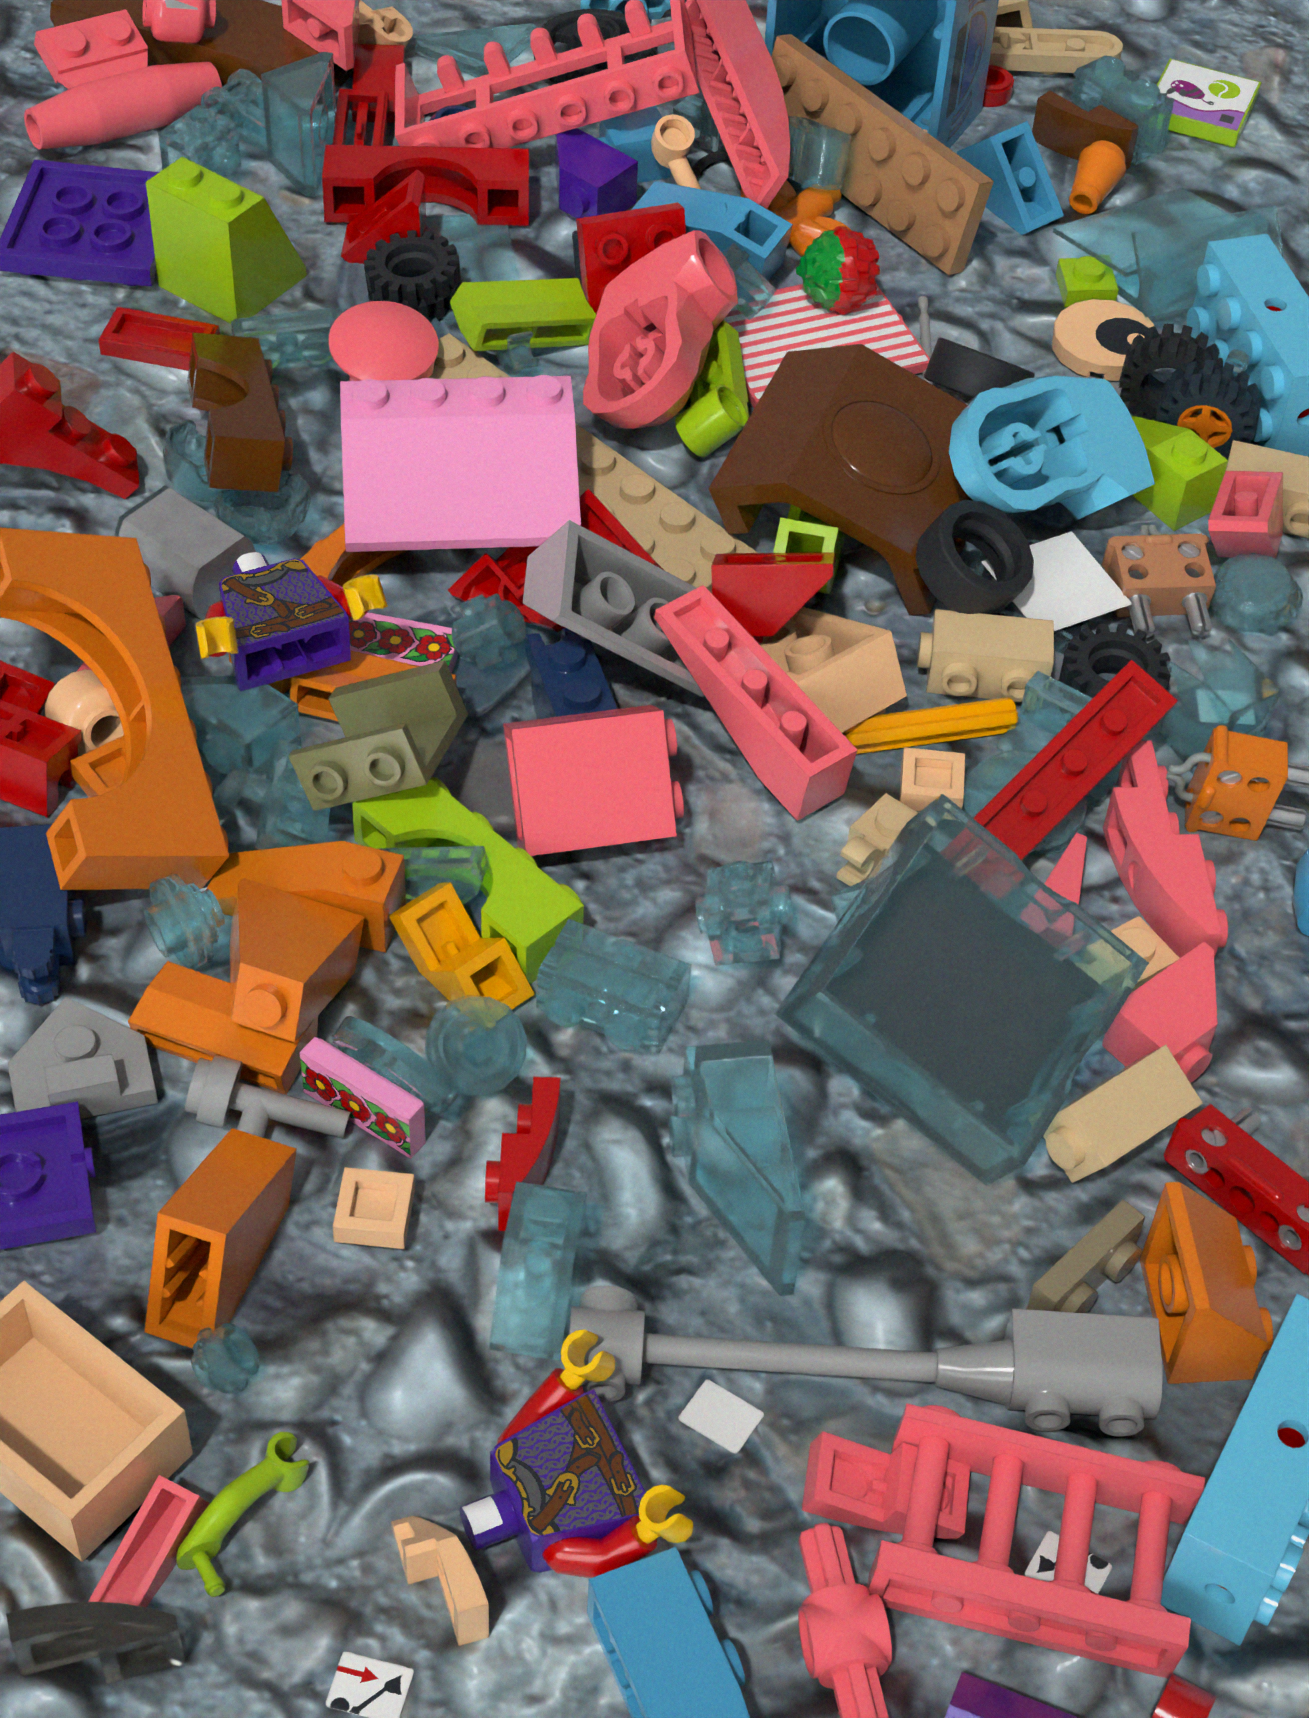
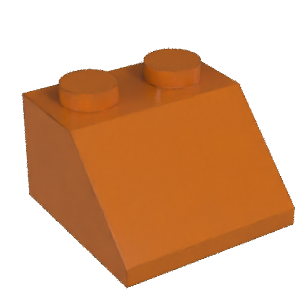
[1140,1182,1273,1384]

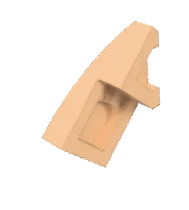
[391,1515,489,1646]

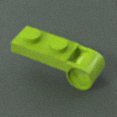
[675,320,749,457]

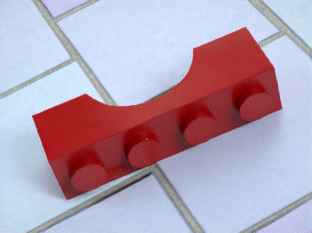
[322,145,529,226]

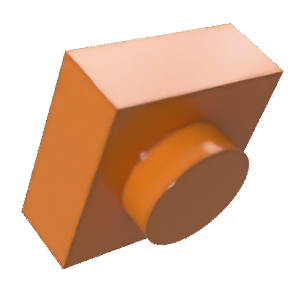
[70,735,126,797]

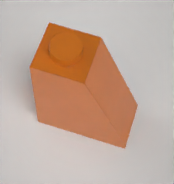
[229,878,365,1042]
[144,1128,297,1355]

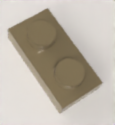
[1026,1199,1146,1313]

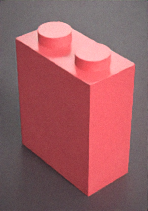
[503,705,684,856]

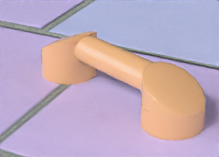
[651,115,702,190]

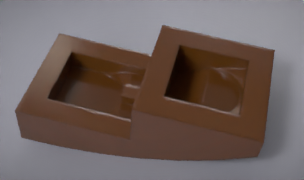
[1032,90,1139,170]

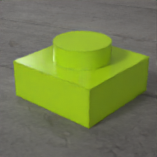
[1056,256,1119,307]

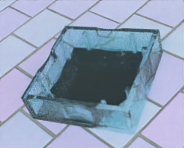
[774,793,1149,1185]

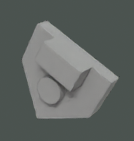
[8,997,158,1119]

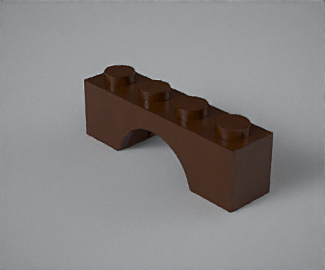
[187,333,293,492]

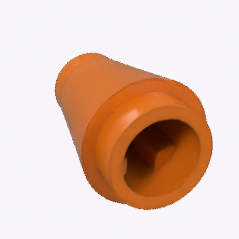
[1069,140,1126,214]

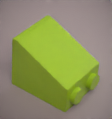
[146,156,307,328]

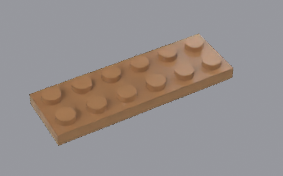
[771,34,994,275]

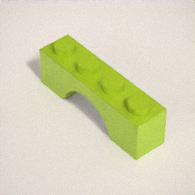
[352,777,584,984]

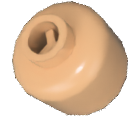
[45,669,124,757]

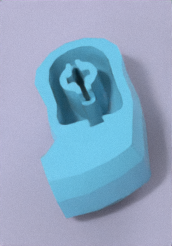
[949,376,1155,521]

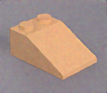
[759,607,907,733]

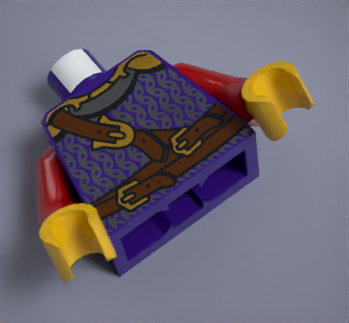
[196,552,388,692]
[459,1329,693,1578]

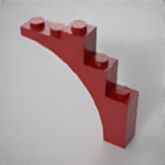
[0,352,140,499]

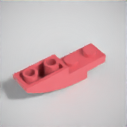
[1103,741,1228,958]

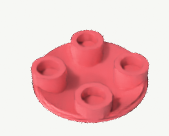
[329,301,439,381]

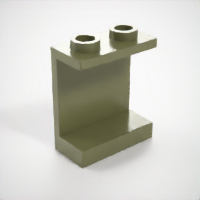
[288,660,468,811]

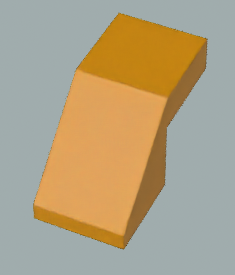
[389,882,535,1029]

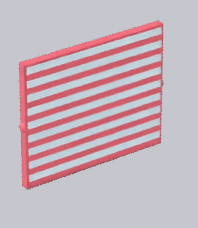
[724,284,930,408]

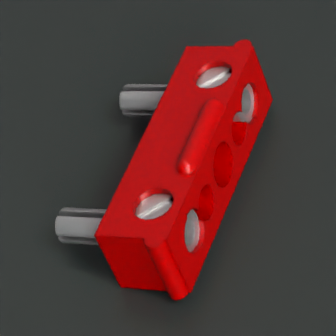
[1163,1104,1309,1275]

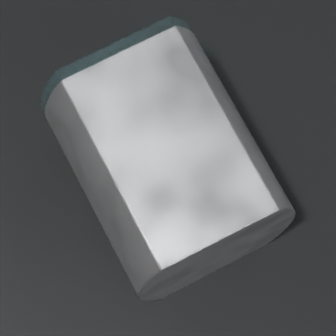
[114,485,256,620]

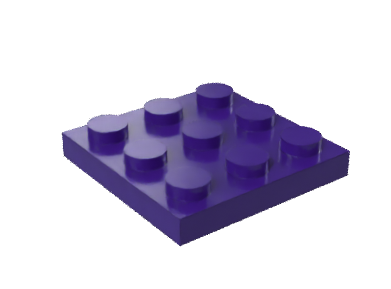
[0,159,159,287]

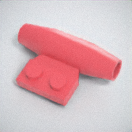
[24,9,222,150]

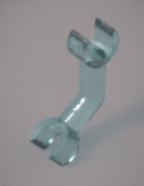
[486,331,539,375]

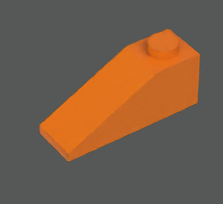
[201,841,406,953]

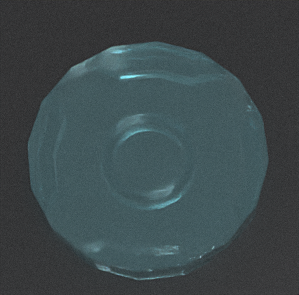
[331,1016,458,1117]

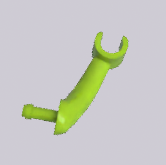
[176,1432,310,1597]

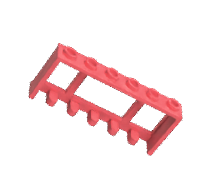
[395,0,699,148]

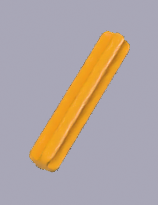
[842,697,1018,754]

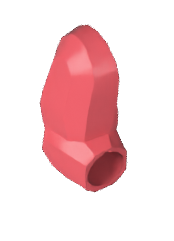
[583,230,738,429]

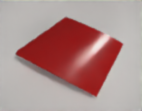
[448,489,664,632]

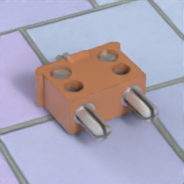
[1101,525,1216,638]

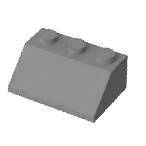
[523,520,704,697]

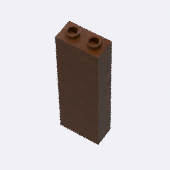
[50,0,354,119]

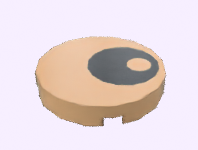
[1052,299,1157,381]

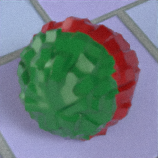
[796,226,880,315]

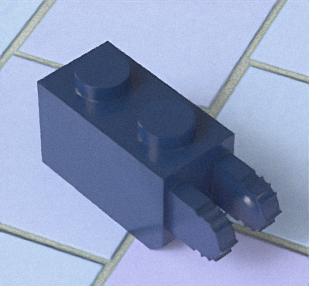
[524,628,618,719]
[0,824,87,1006]

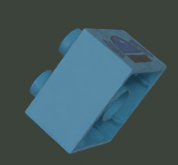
[765,0,999,149]

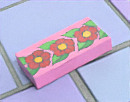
[349,613,462,674]
[300,1037,426,1159]

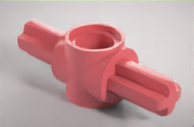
[798,1523,892,1718]

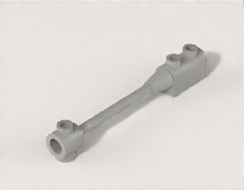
[569,1286,1163,1436]

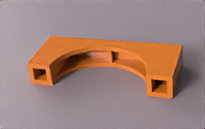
[0,527,229,890]

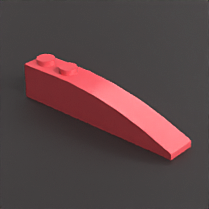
[685,0,791,209]

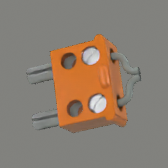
[1166,725,1309,841]

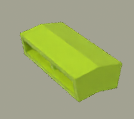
[450,278,597,351]

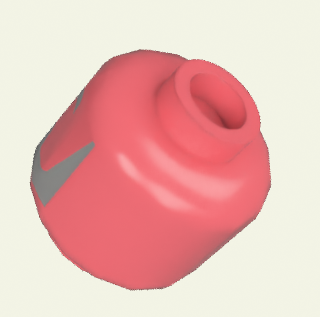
[142,0,216,44]

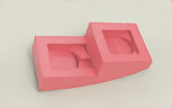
[802,1431,970,1539]

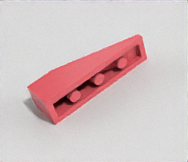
[654,585,857,821]

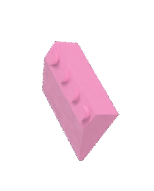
[340,375,581,552]

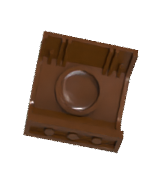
[709,344,973,615]

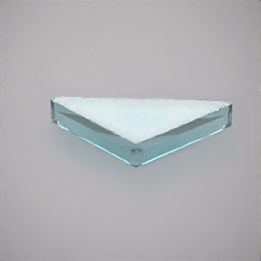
[415,23,537,77]

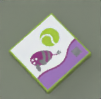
[1142,58,1262,147]

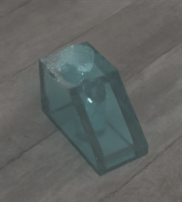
[489,1182,587,1361]

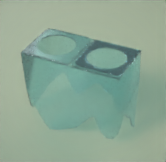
[1159,638,1281,774]

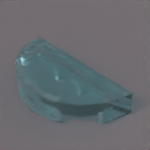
[379,846,489,904]

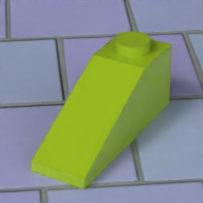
[1131,415,1228,531]

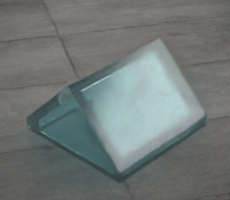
[261,52,336,197]

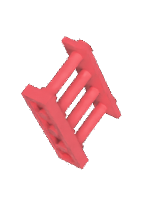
[867,1403,1205,1679]

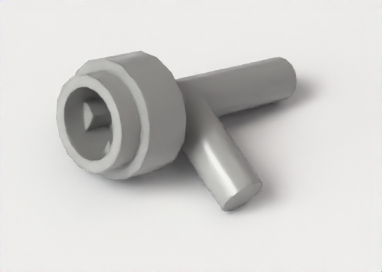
[185,1054,350,1139]

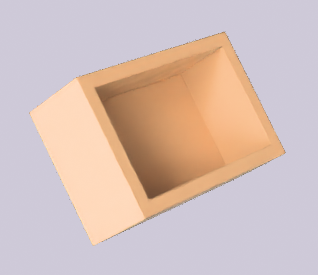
[0,1281,193,1562]

